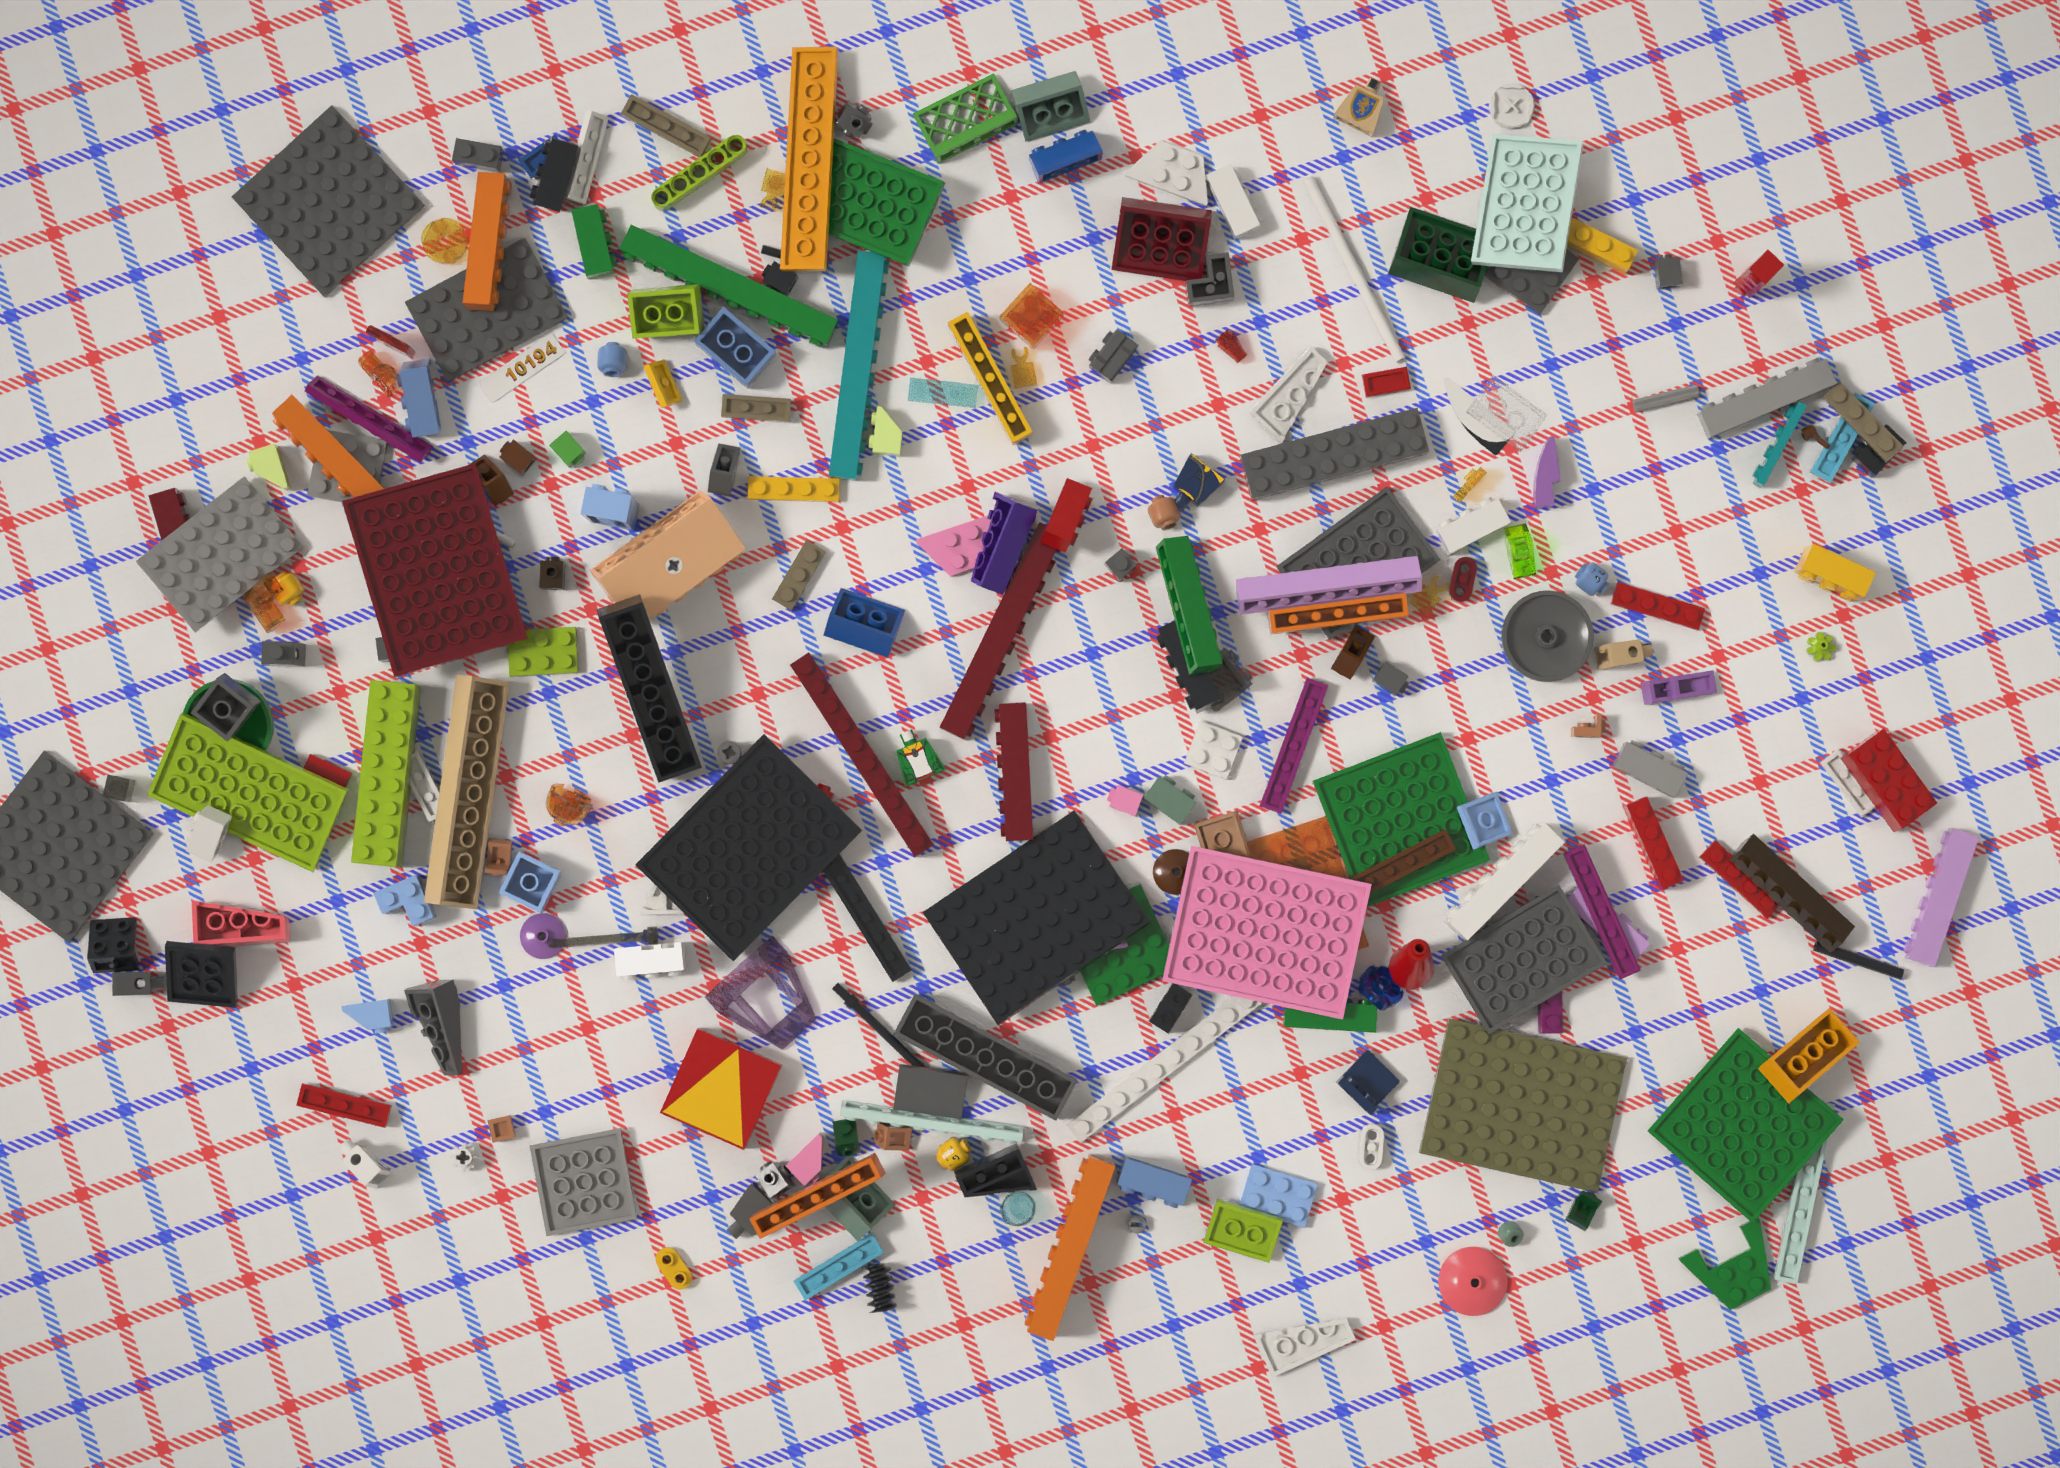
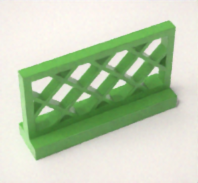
[913,73,1019,164]

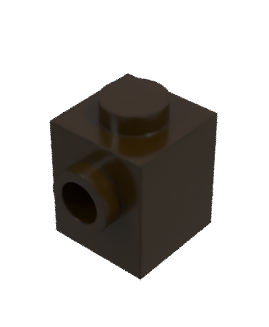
[539,557,566,590]

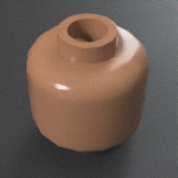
[1147,495,1181,531]

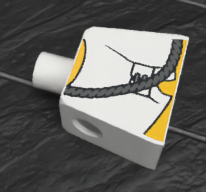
[339,1139,392,1189]

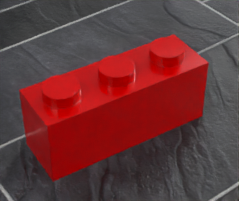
[1040,478,1093,553]

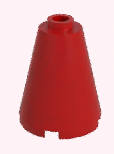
[1388,939,1434,990]

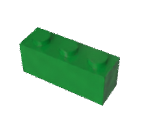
[571,204,617,279]

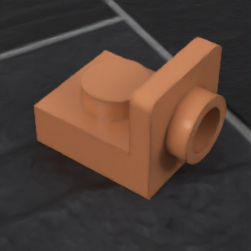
[1571,714,1606,738]
[874,1123,912,1151]

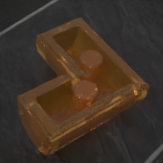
[358,350,397,397]
[243,572,286,633]

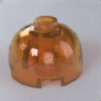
[546,783,593,826]

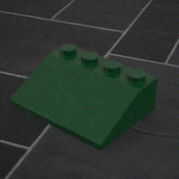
[1388,207,1487,303]

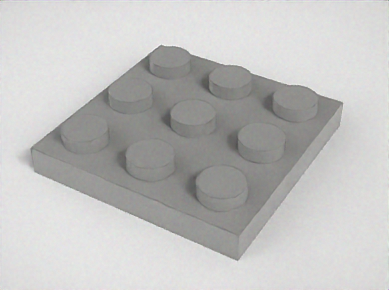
[307,430,388,502]

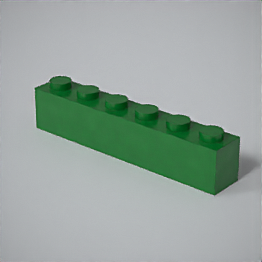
[1156,535,1223,675]

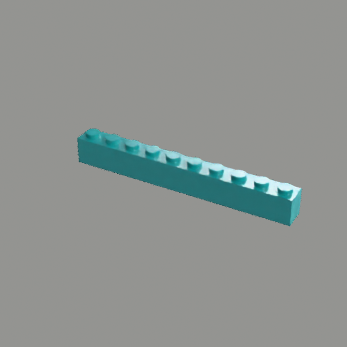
[829,250,890,481]

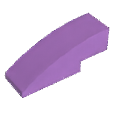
[1533,436,1561,509]
[1640,670,1717,705]

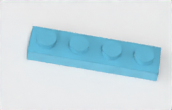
[1810,392,1875,483]
[794,1233,884,1300]

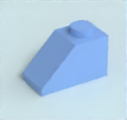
[341,999,394,1034]

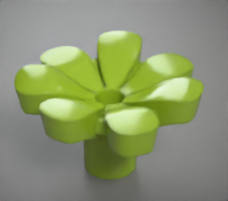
[1806,632,1836,662]

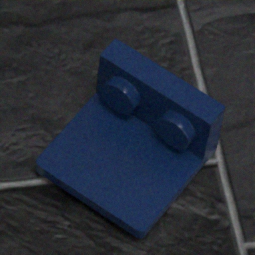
[1336,1050,1400,1115]

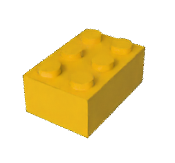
[1794,544,1876,602]

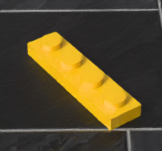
[748,476,840,502]

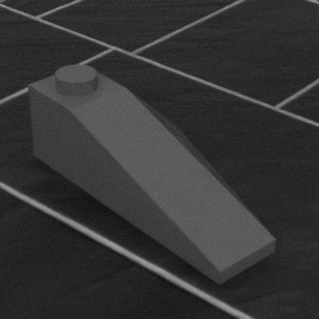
[404,979,462,1075]

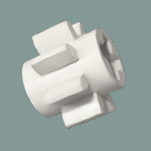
[449,1142,479,1172]

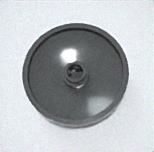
[1501,590,1594,682]

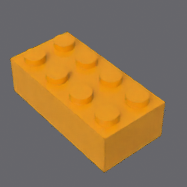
[1758,1008,1860,1103]

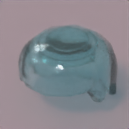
[1000,1191,1037,1227]

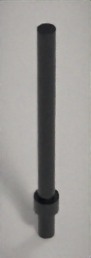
[832,983,927,1068]

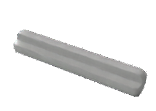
[1632,385,1700,412]

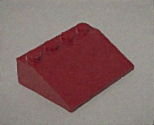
[1111,197,1212,281]

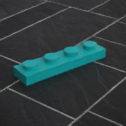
[1752,402,1807,488]

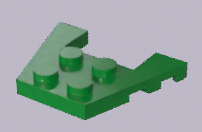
[1678,1217,1771,1310]

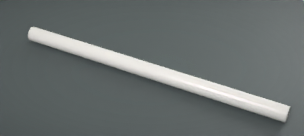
[1303,176,1405,363]

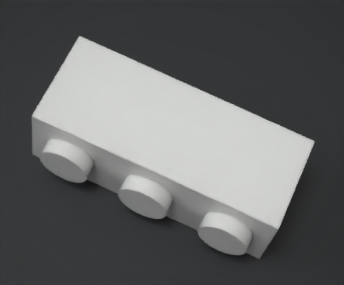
[1205,163,1262,240]
[1436,497,1511,555]

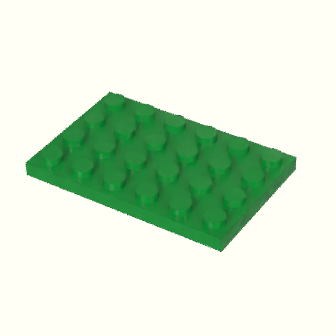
[828,138,946,267]

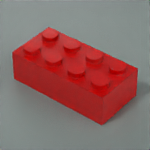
[1840,729,1937,832]

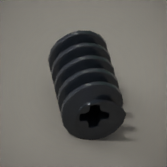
[862,1263,897,1313]

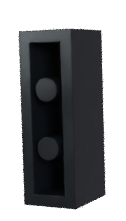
[529,137,578,212]

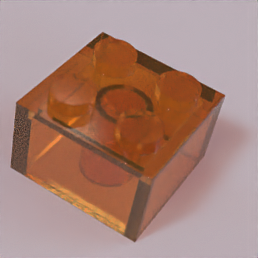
[999,283,1064,350]

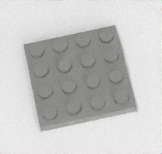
[530,1128,638,1236]

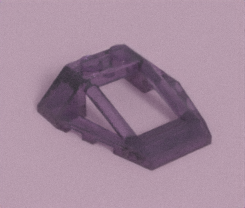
[705,936,817,1050]

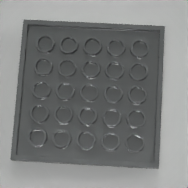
[231,105,425,298]
[0,750,154,943]

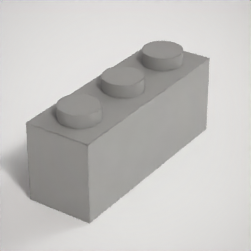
[1612,740,1688,798]

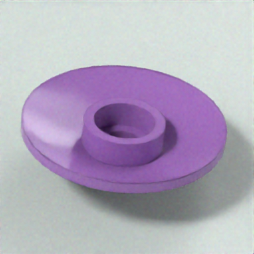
[520,913,566,959]

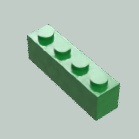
[1283,999,1378,1033]

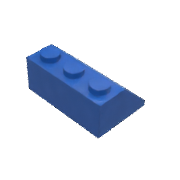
[1029,130,1103,184]
[823,588,905,658]

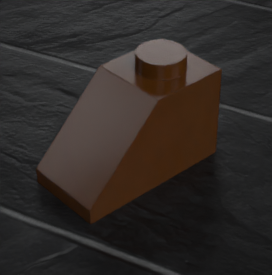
[469,454,514,506]
[1331,625,1375,680]

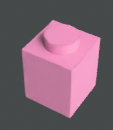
[1107,785,1143,817]

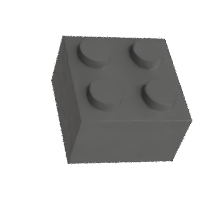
[191,673,261,741]

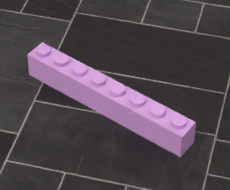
[1236,556,1422,615]

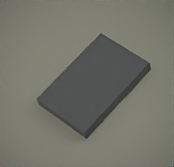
[893,1064,968,1119]

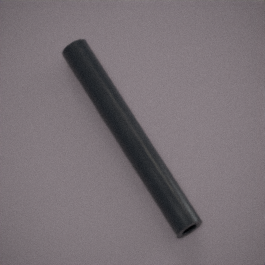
[1813,940,1904,980]

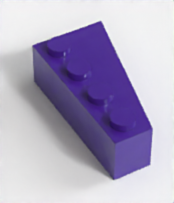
[971,492,1038,595]

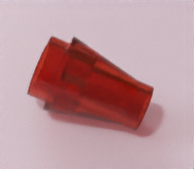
[1215,329,1247,363]

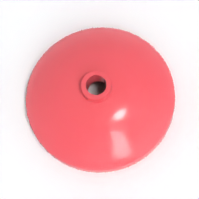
[1438,1247,1507,1316]

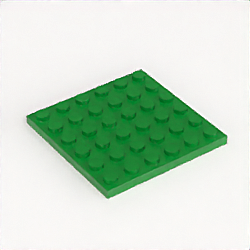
[1312,732,1490,907]
[1647,1028,1844,1223]

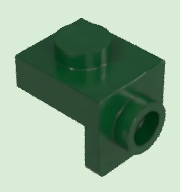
[832,1119,861,1156]
[1565,1191,1602,1231]

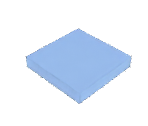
[1457,791,1513,850]

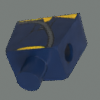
[1173,453,1226,511]

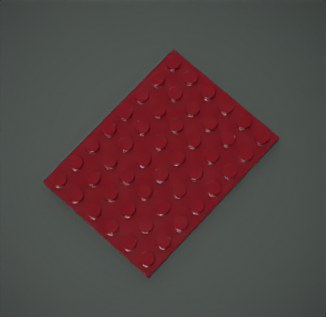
[342,463,528,678]

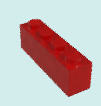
[1733,249,1784,298]
[1622,796,1684,890]

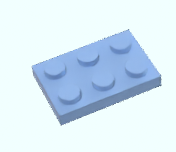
[1239,1164,1318,1228]

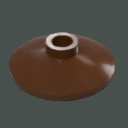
[1153,849,1189,895]

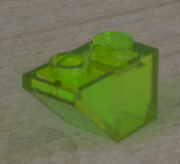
[1504,523,1536,579]

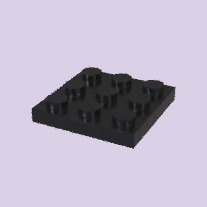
[165,941,238,1008]

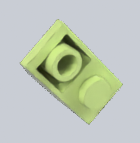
[869,406,903,457]

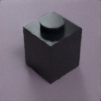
[762,261,799,296]

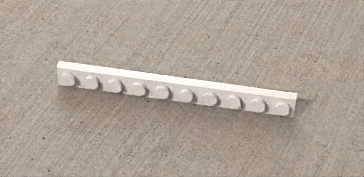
[1066,996,1262,1143]

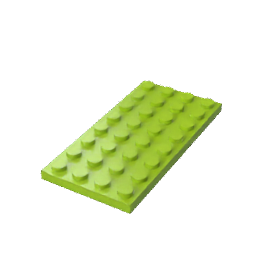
[147,712,349,872]

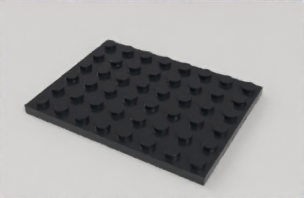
[635,734,863,962]
[922,810,1151,1026]

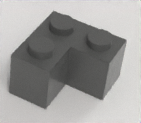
[1185,252,1235,307]

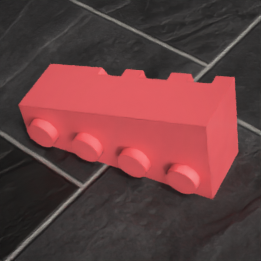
[192,900,290,947]

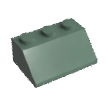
[1011,71,1091,142]
[823,1156,896,1241]

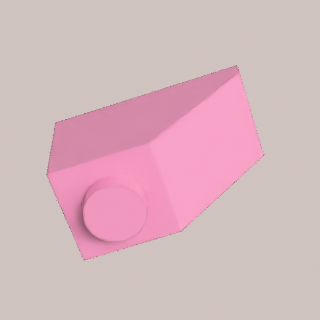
[786,1133,823,1186]

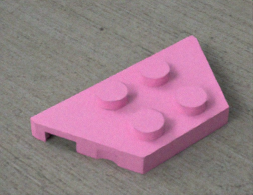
[916,515,991,577]

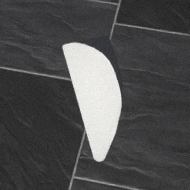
[1444,378,1515,455]

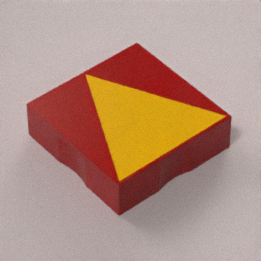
[660,1028,782,1150]

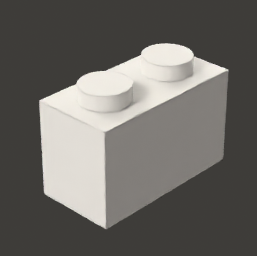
[186,805,232,863]

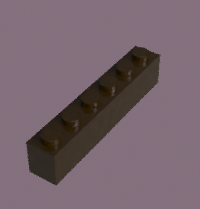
[1729,833,1855,953]

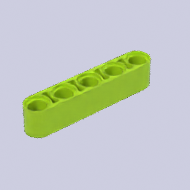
[651,135,747,211]

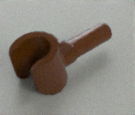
[1801,425,1830,449]

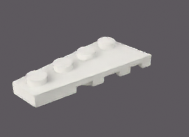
[1248,346,1328,444]

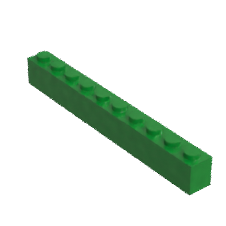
[620,225,839,348]

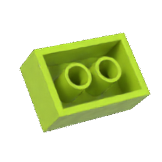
[627,284,705,339]

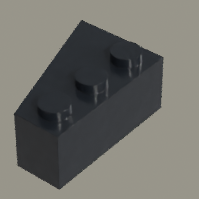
[954,1143,1037,1198]

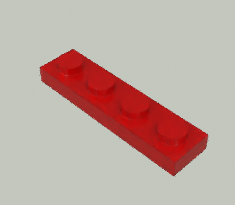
[1610,582,1705,631]
[1699,840,1779,919]
[296,1083,392,1128]

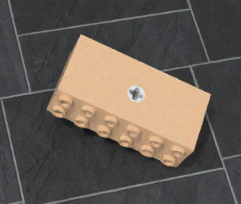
[589,490,746,619]

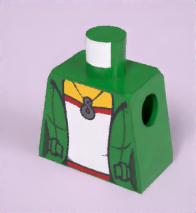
[897,729,946,787]

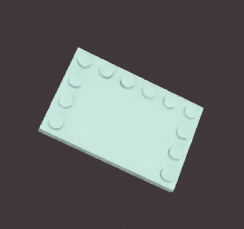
[1471,134,1584,272]

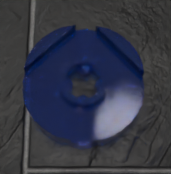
[1358,965,1404,1011]

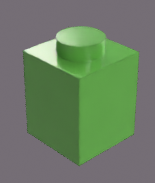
[549,431,586,468]

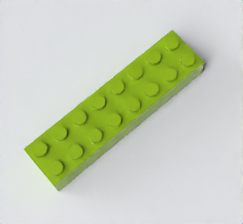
[351,680,421,868]

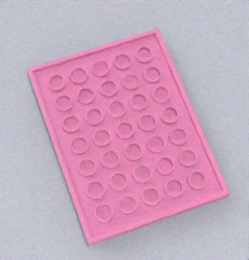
[1162,846,1372,1019]

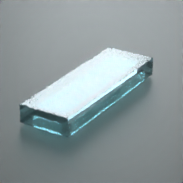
[908,377,978,408]

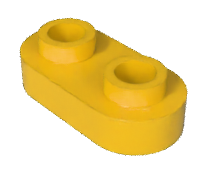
[656,1247,692,1290]

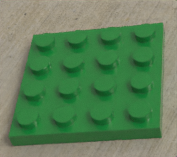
[1080,884,1169,1006]

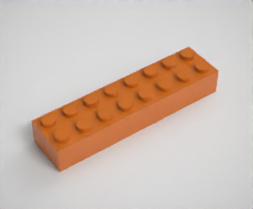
[1024,1154,1115,1341]

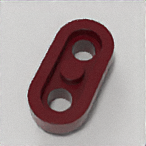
[1449,557,1477,602]

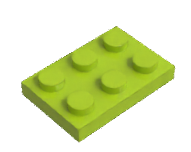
[508,627,579,677]
[1203,1198,1283,1263]

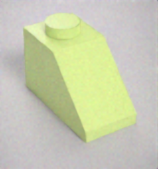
[247,444,291,491]

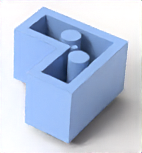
[373,875,437,926]

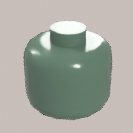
[1498,1221,1524,1247]

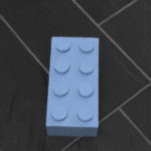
[581,484,640,531]

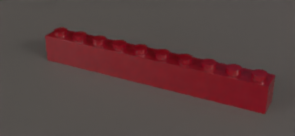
[939,522,1061,740]
[790,652,934,857]

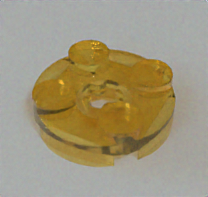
[421,218,468,264]

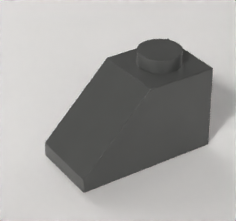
[708,443,741,497]

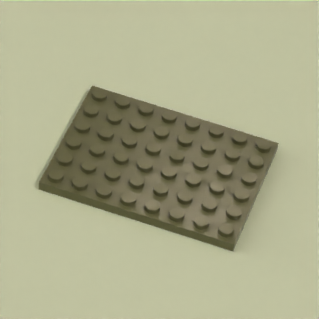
[1419,1018,1627,1193]

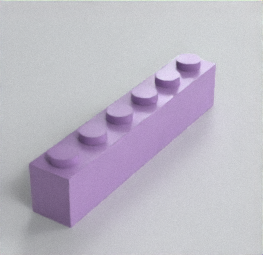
[1904,828,1979,967]

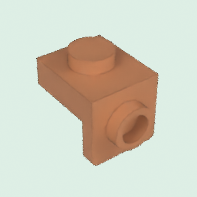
[484,838,512,876]

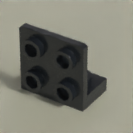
[87,917,139,973]

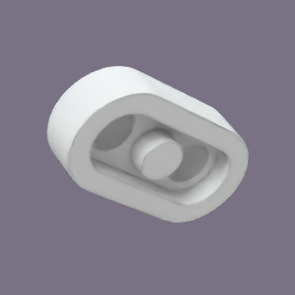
[1358,1124,1384,1170]

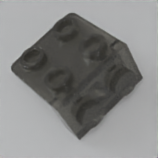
[1209,648,1253,712]

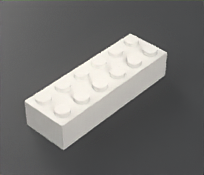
[1444,823,1565,941]

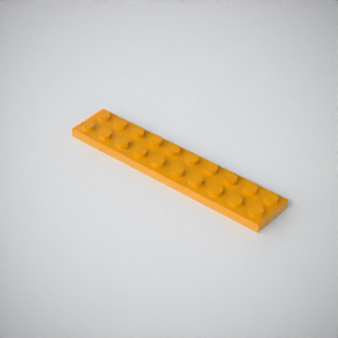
[780,47,839,271]

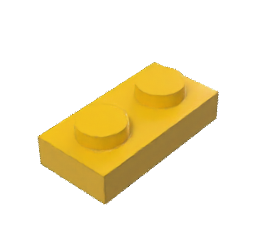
[643,359,683,408]

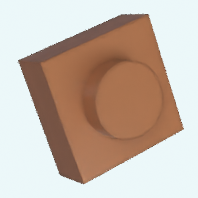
[487,1115,516,1143]

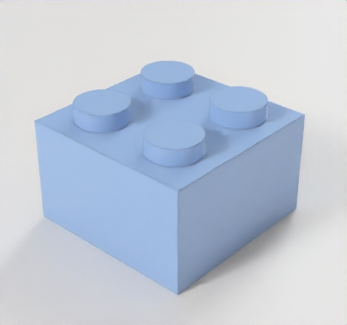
[499,852,563,913]

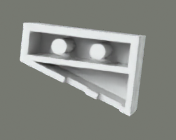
[614,942,687,980]

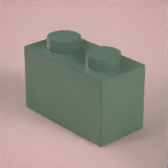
[1143,775,1197,825]

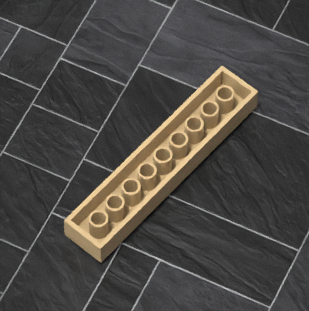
[424,675,510,910]

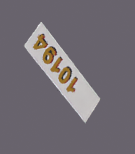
[478,332,566,403]

